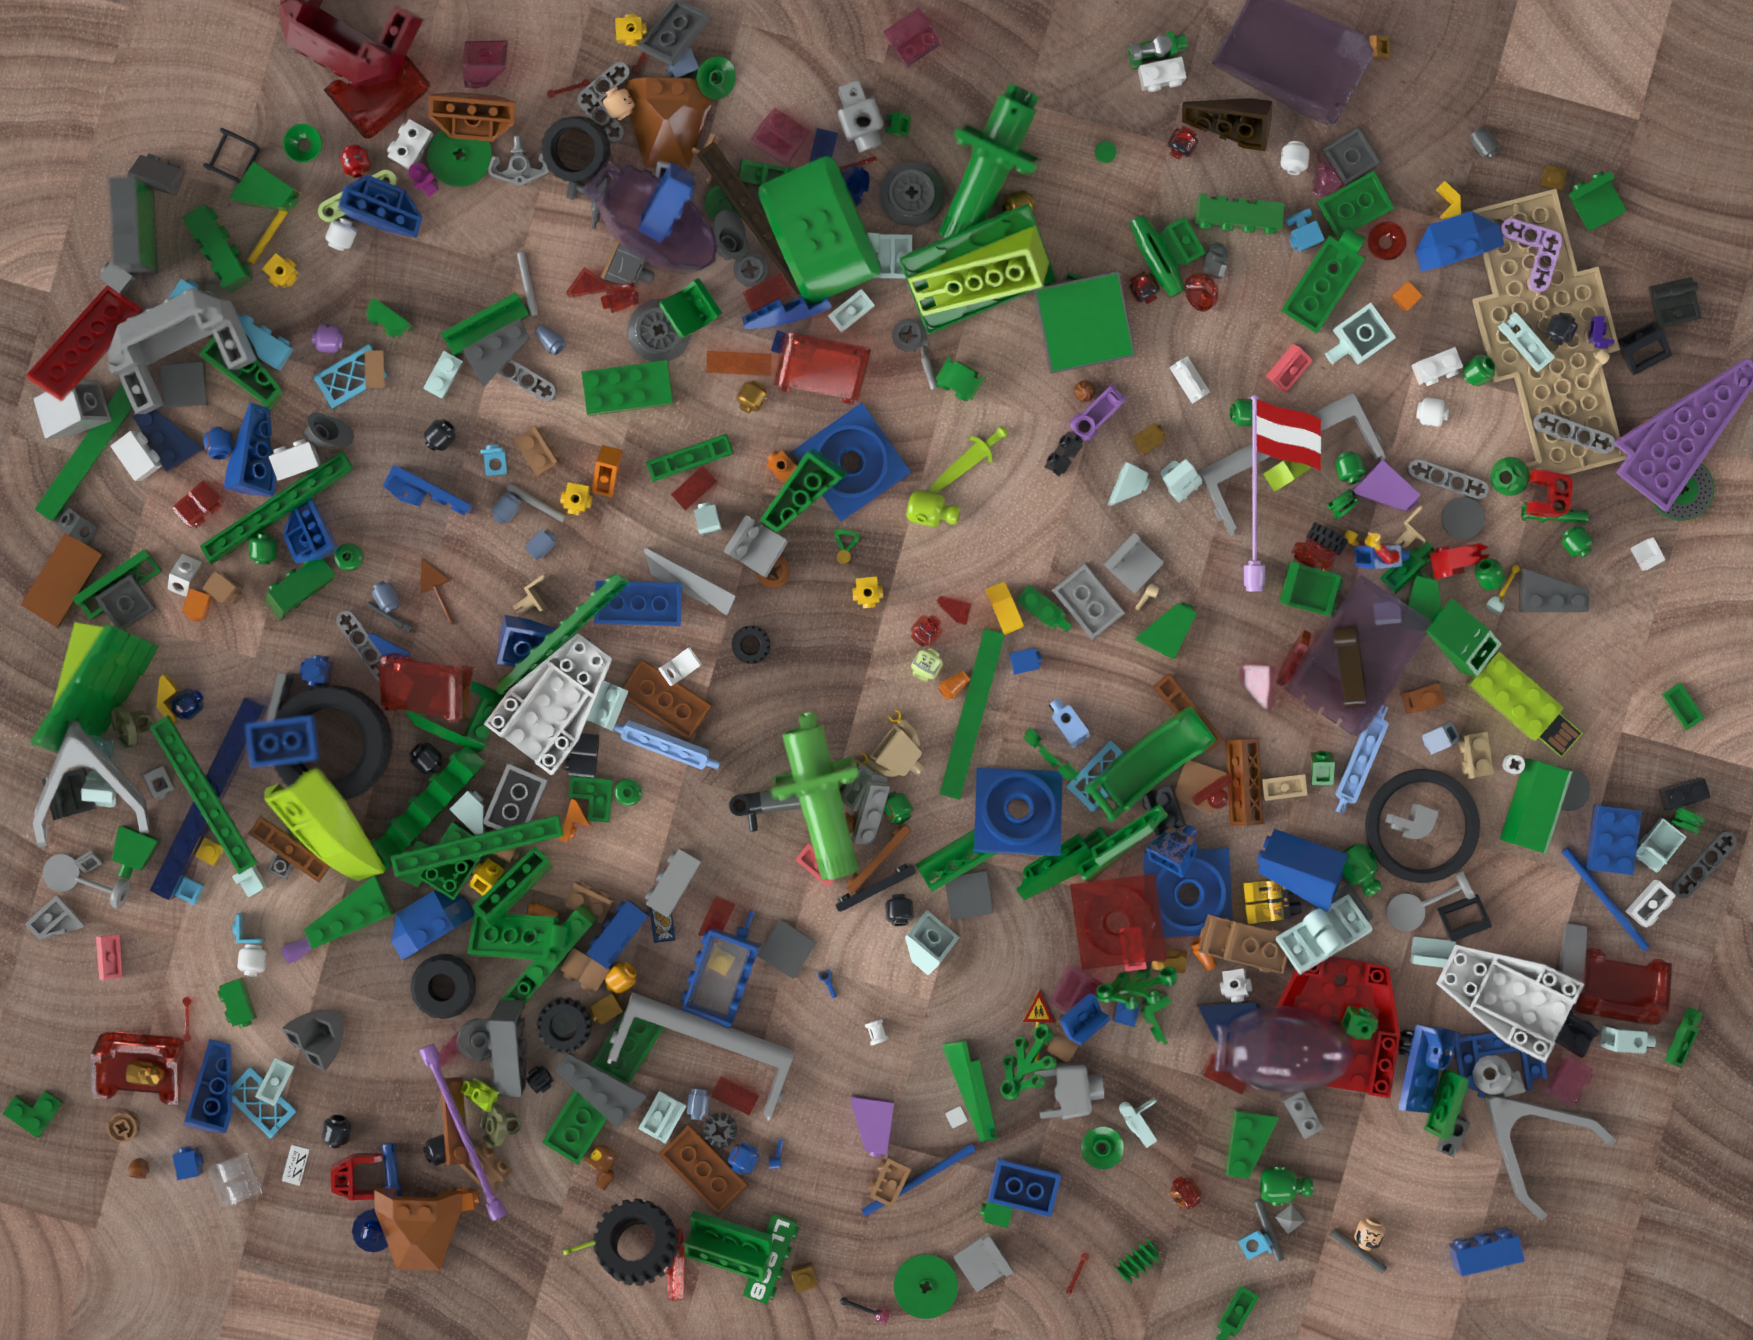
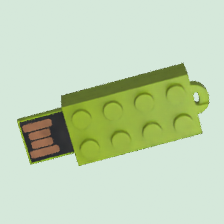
[1467,651,1583,758]

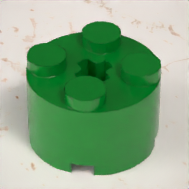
[935,356,986,402]

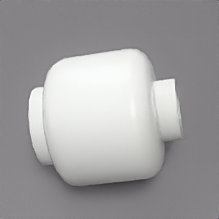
[1280,141,1310,175]
[325,217,357,251]
[1417,397,1449,427]
[237,945,267,977]

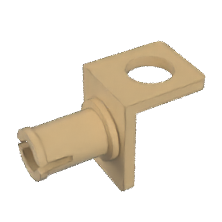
[1393,504,1427,548]
[513,573,550,616]

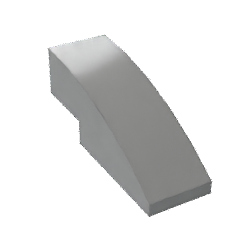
[1558,923,1587,992]

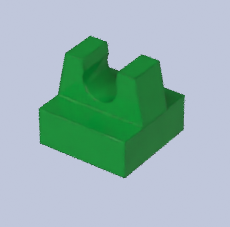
[884,112,911,138]

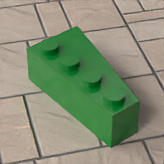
[1194,193,1284,235]
[182,204,253,293]

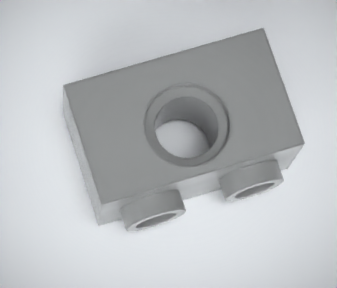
[1281,1088,1324,1139]

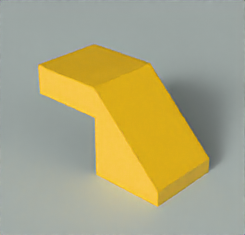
[1436,181,1461,220]
[985,581,1024,635]
[156,674,181,724]

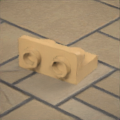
[1458,732,1494,779]

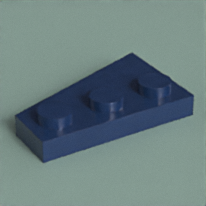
[132,409,204,472]

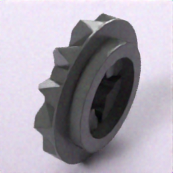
[733,252,768,287]
[892,319,926,353]
[703,1113,737,1148]

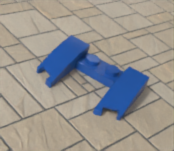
[1454,1032,1548,1098]

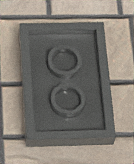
[638,0,711,67]

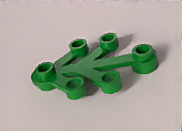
[1023,727,1080,782]
[1095,967,1178,1009]
[1001,1024,1057,1101]

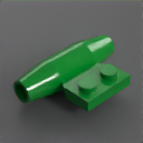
[1129,214,1206,298]

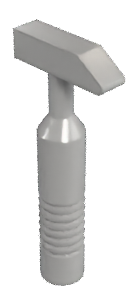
[918,340,939,390]

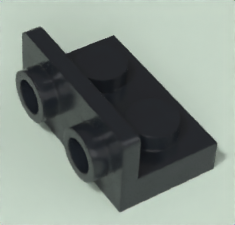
[1142,785,1186,836]
[1555,1011,1600,1058]

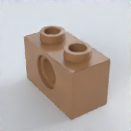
[202,571,244,605]

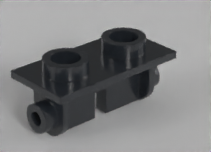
[1044,432,1083,477]

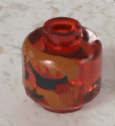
[1170,1176,1202,1210]

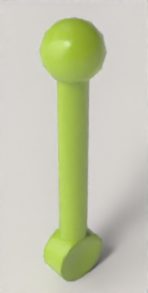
[563,1240,596,1255]

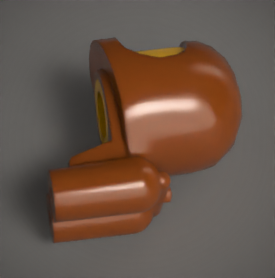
[584,1145,615,1191]

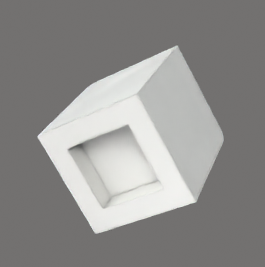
[1631,537,1666,571]

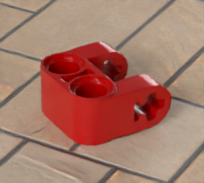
[1526,470,1573,518]

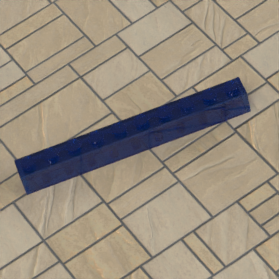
[149,697,269,900]

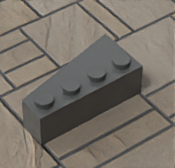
[487,999,526,1097]
[554,1052,649,1128]

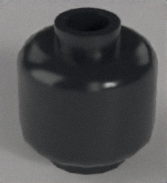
[1546,312,1578,346]
[424,419,456,451]
[410,742,442,774]
[885,894,914,927]
[322,1114,351,1148]
[423,1134,446,1166]

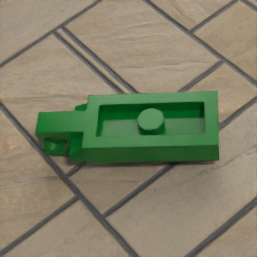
[1380,541,1435,594]
[1015,584,1072,632]
[1664,1007,1703,1068]
[1215,1285,1259,1340]

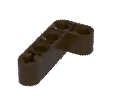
[1333,623,1367,709]

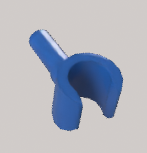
[736,910,755,939]
[818,969,837,998]
[769,1139,784,1169]

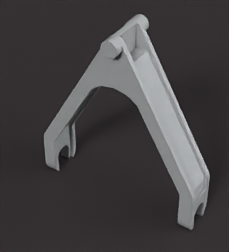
[33,721,150,847]
[1484,1093,1617,1221]

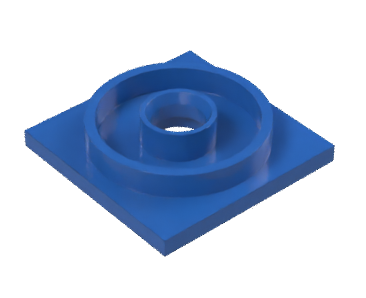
[792,402,911,522]
[974,768,1063,856]
[1143,848,1233,938]

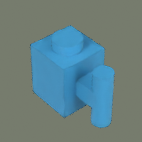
[1285,208,1325,253]

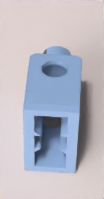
[1048,698,1091,748]

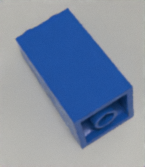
[1257,829,1348,912]

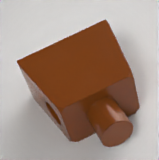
[1400,681,1446,714]

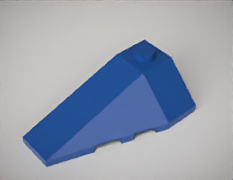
[224,403,277,497]
[496,615,590,667]
[184,1039,233,1133]

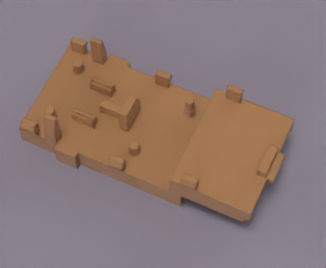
[1198,915,1288,974]

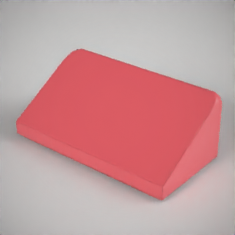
[1266,344,1313,393]

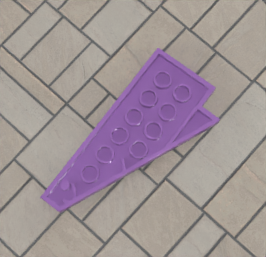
[1613,359,1753,511]

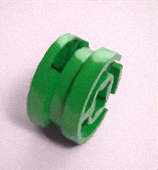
[1326,488,1360,520]
[1671,807,1706,835]

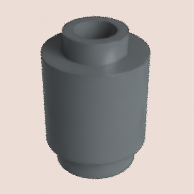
[1469,126,1500,159]

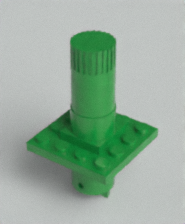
[938,83,1041,238]

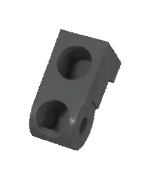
[1437,1115,1470,1157]

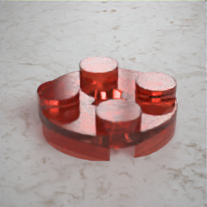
[1291,539,1336,570]

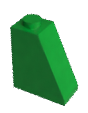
[229,162,301,212]
[1400,573,1442,633]
[1134,602,1197,659]

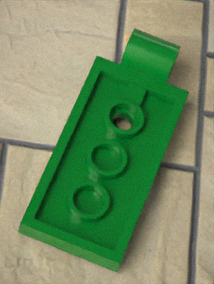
[1281,227,1366,334]
[467,912,568,961]

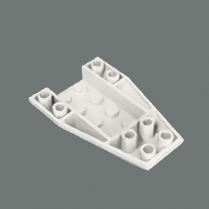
[484,633,612,776]
[1436,945,1584,1062]

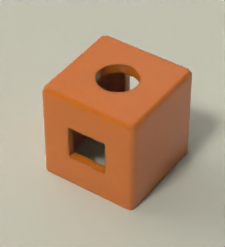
[1390,281,1423,313]

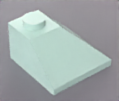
[1107,462,1150,506]
[905,910,959,975]

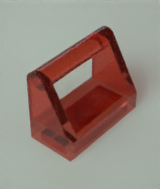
[936,596,972,625]

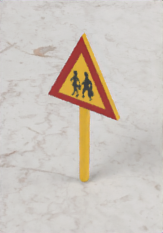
[1022,990,1054,1062]

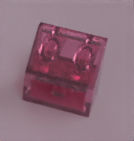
[883,7,943,68]
[750,107,811,167]
[1047,963,1105,1013]

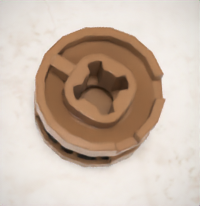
[107,1110,141,1143]

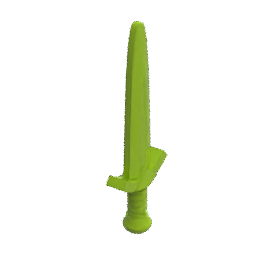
[929,426,1008,493]

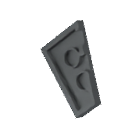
[463,319,530,388]

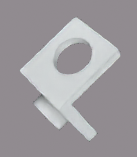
[167,554,201,597]
[659,647,702,686]

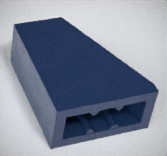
[1197,1001,1265,1046]

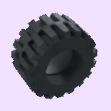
[536,997,592,1054]

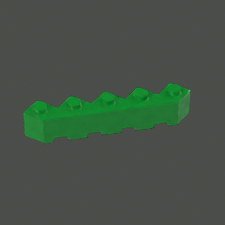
[370,746,485,874]

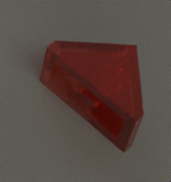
[566,267,611,298]

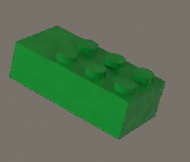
[581,360,674,416]

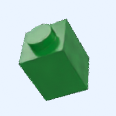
[979,1199,1013,1228]

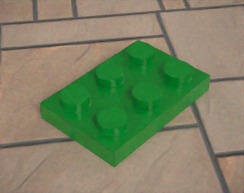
[1317,171,1394,240]
[1424,1069,1469,1141]

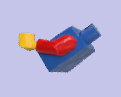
[1344,530,1409,569]

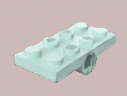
[868,233,912,279]
[1276,894,1373,974]

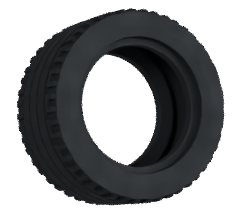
[273,685,392,800]

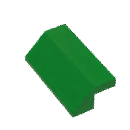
[1499,758,1573,854]
[684,1211,773,1282]

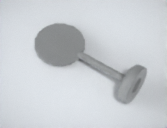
[43,854,131,909]
[1387,870,1475,932]

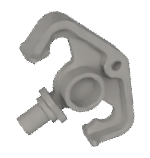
[488,136,550,187]

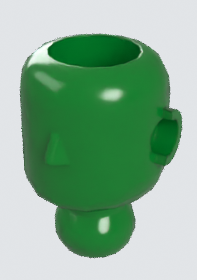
[1342,843,1382,897]
[1260,1166,1313,1206]

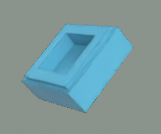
[175,876,205,905]

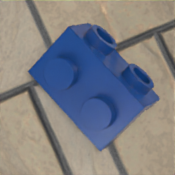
[1059,993,1111,1045]

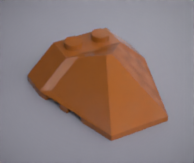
[626,77,712,169]
[374,1188,461,1271]

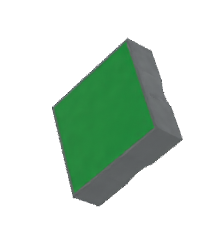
[109,176,158,275]
[1032,270,1136,374]

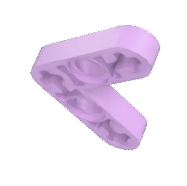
[1500,218,1562,293]

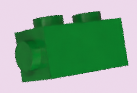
[218,977,257,1028]

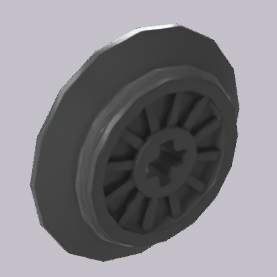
[880,162,944,226]
[627,299,692,362]

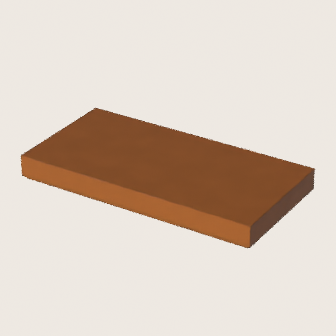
[21,532,103,628]
[622,658,713,741]
[658,1123,749,1215]

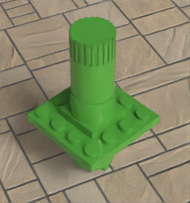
[771,712,859,880]

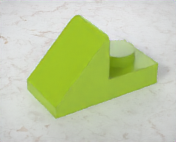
[1263,460,1311,492]

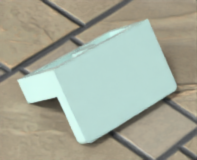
[1410,936,1456,968]

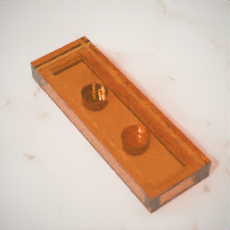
[706,351,772,376]

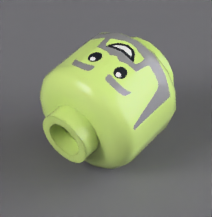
[911,648,943,682]

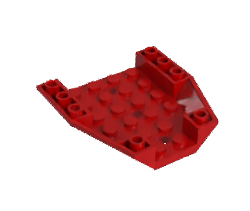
[1262,956,1400,1098]

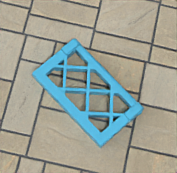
[313,344,388,409]
[1066,740,1123,813]
[232,1067,297,1139]

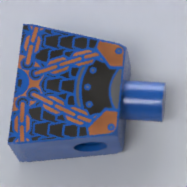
[1147,825,1198,877]

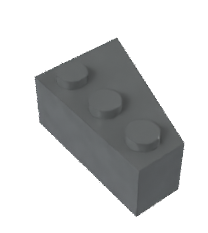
[1519,569,1589,612]

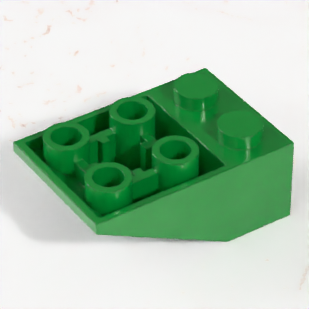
[1426,599,1502,677]
[418,821,483,900]

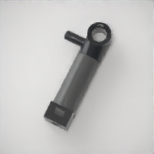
[729,791,802,832]

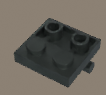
[1648,277,1702,328]
[42,767,97,821]

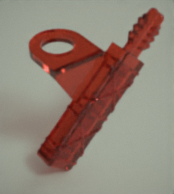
[664,1228,685,1301]

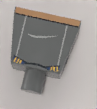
[600,241,655,289]

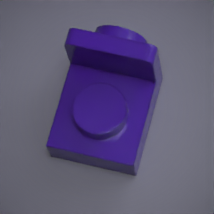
[1588,316,1615,349]

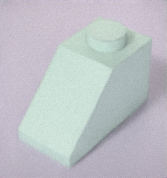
[694,502,722,536]
[450,790,486,835]

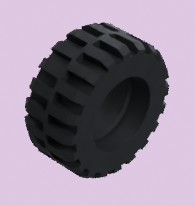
[593,1198,679,1286]

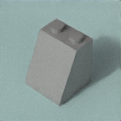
[34,380,111,439]

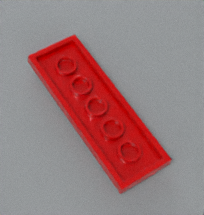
[26,285,142,402]

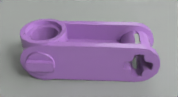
[1070,383,1128,441]

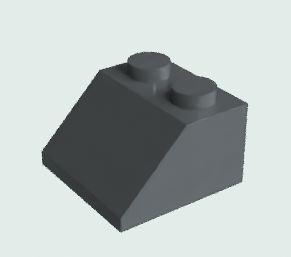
[127,153,185,196]

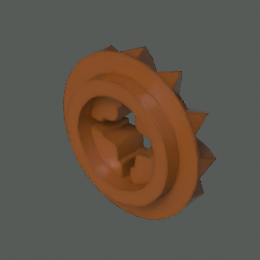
[756,556,790,588]

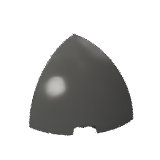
[282,1010,343,1071]

